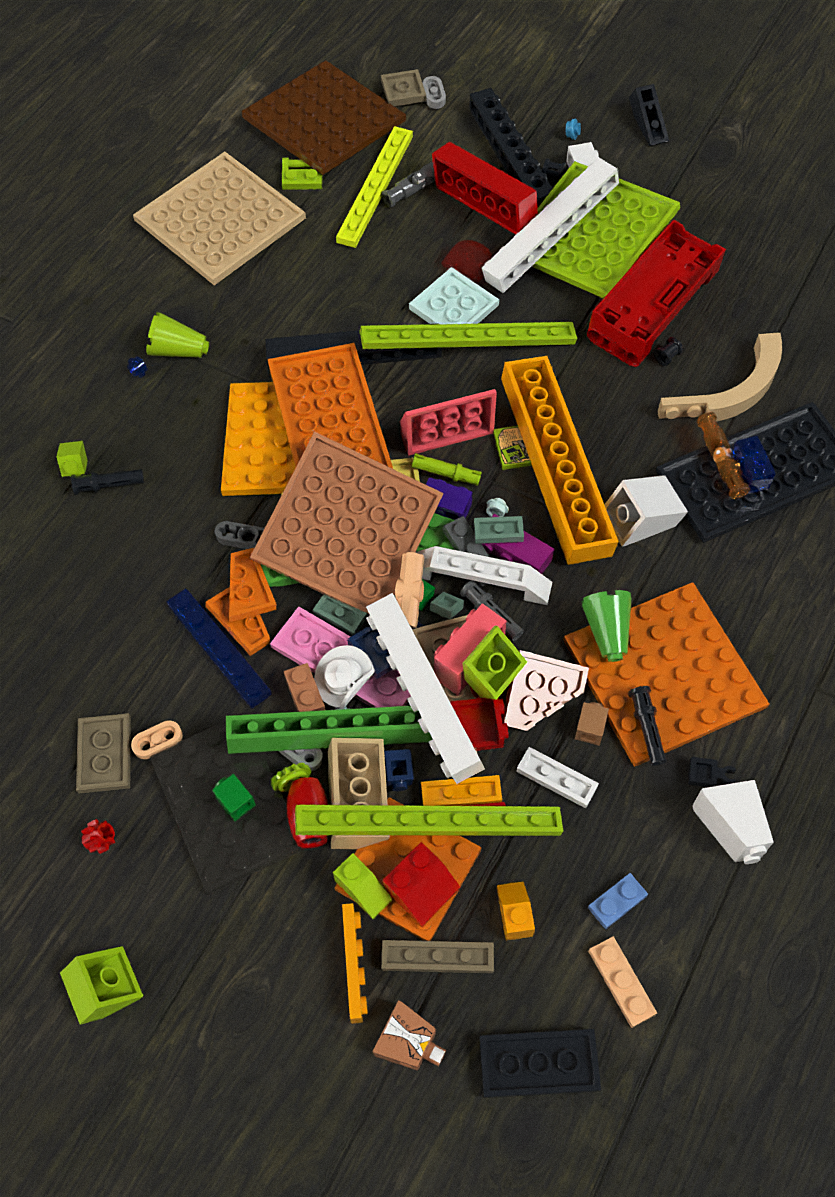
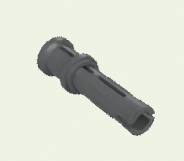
[460,580,524,642]

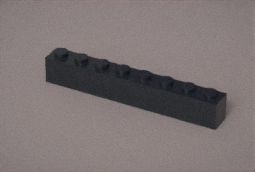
[265,323,442,373]

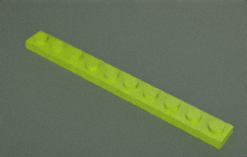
[360,322,577,349]
[295,805,563,836]

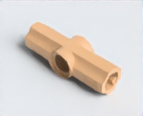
[395,552,424,629]

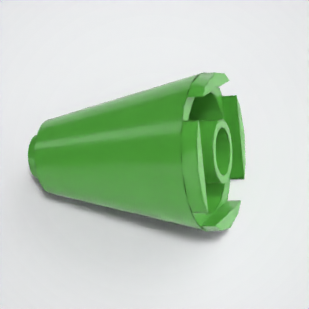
[582,590,632,662]

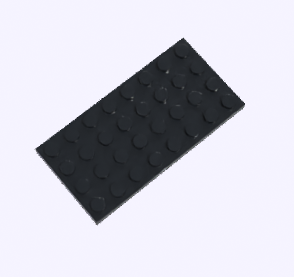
[656,402,835,543]

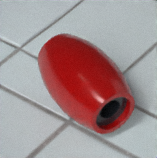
[287,777,329,848]

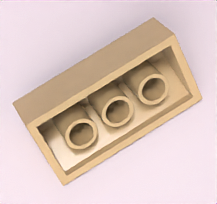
[327,738,390,849]

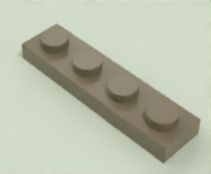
[381,940,494,973]

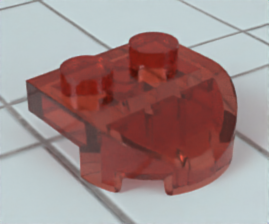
[441,240,492,284]

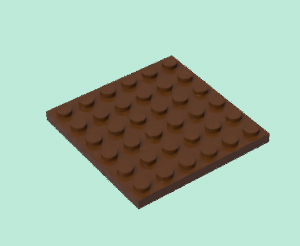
[242,60,406,175]

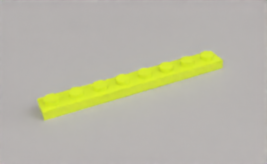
[336,126,413,248]

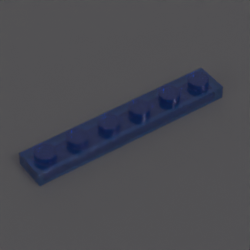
[166,588,272,709]

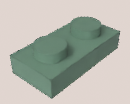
[474,516,524,544]
[313,595,367,636]

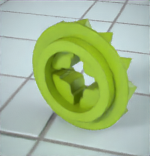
[271,763,311,792]

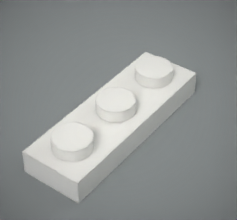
[516,747,599,808]

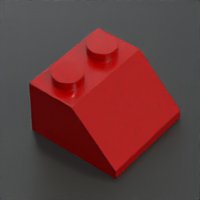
[382,842,461,927]

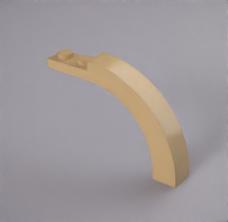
[658,333,782,423]

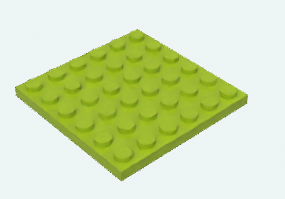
[531,161,680,298]

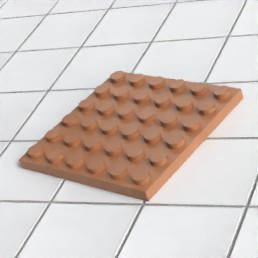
[250,431,444,616]

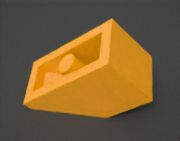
[497,882,535,940]

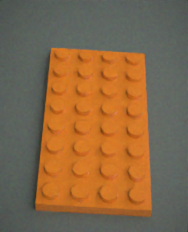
[268,343,393,469]

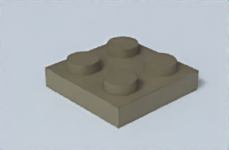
[381,69,426,106]

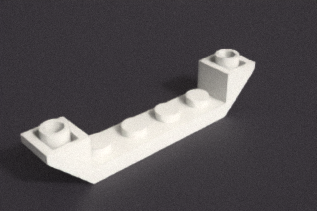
[415,546,552,605]

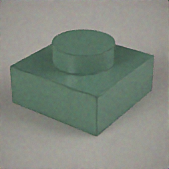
[430,592,464,619]

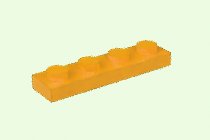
[342,903,368,1024]

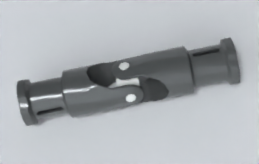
[382,161,435,207]

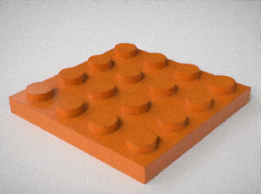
[335,797,481,941]

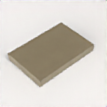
[76,713,131,794]

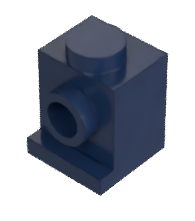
[384,749,414,791]

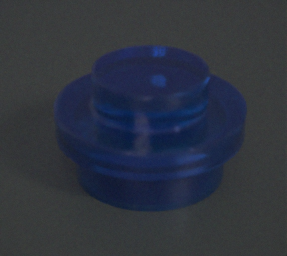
[127,356,148,378]

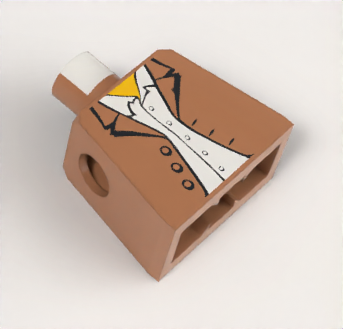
[373,1000,446,1070]

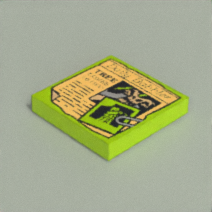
[493,426,532,470]

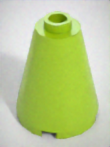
[146,312,209,358]

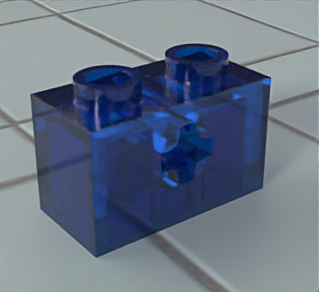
[731,436,776,494]

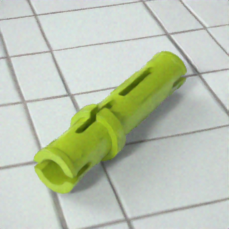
[411,453,482,486]

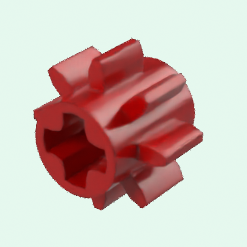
[81,819,115,854]

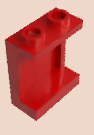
[450,698,509,751]

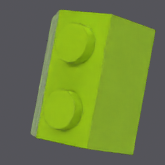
[462,626,527,700]
[60,946,143,1025]

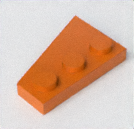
[229,548,276,622]
[206,587,270,656]

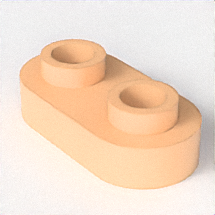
[131,721,183,759]

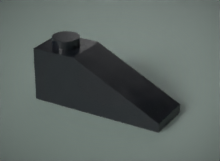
[629,84,669,147]

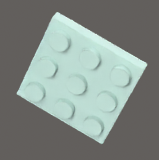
[409,267,499,324]

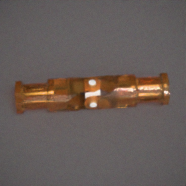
[696,412,750,499]

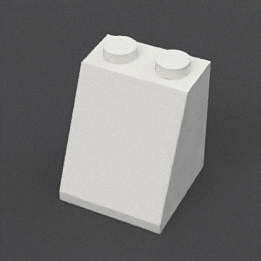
[604,476,688,547]
[692,780,774,864]

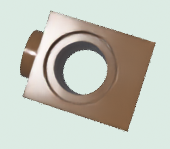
[575,702,609,745]

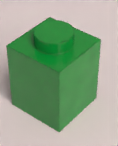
[212,773,256,821]

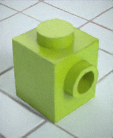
[56,441,88,477]

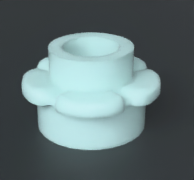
[486,498,509,517]

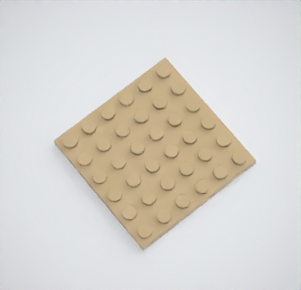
[133,152,306,285]

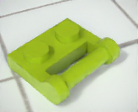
[282,158,322,190]

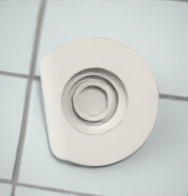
[314,645,375,709]

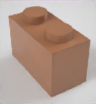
[284,663,325,712]

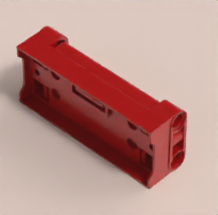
[587,219,726,367]

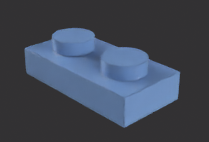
[588,873,648,930]

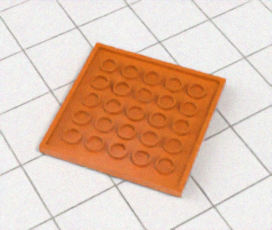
[563,582,769,767]

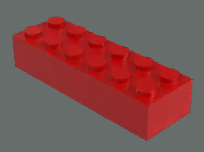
[432,141,538,235]

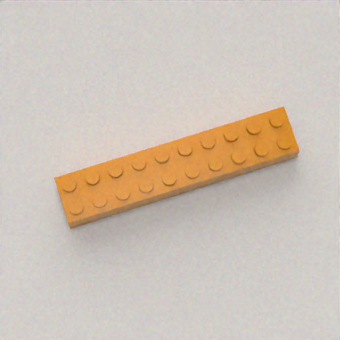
[501,356,618,565]

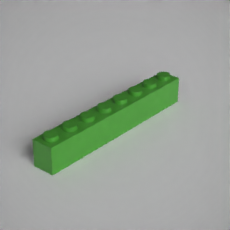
[226,706,433,754]

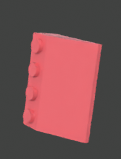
[400,389,497,456]

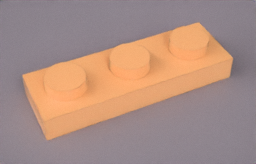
[588,936,657,1028]

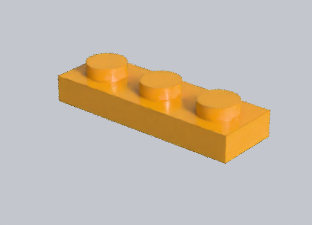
[421,775,502,806]

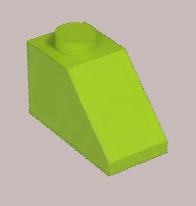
[333,853,393,919]

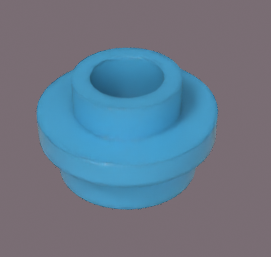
[566,119,581,140]

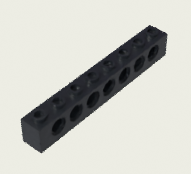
[469,88,554,208]

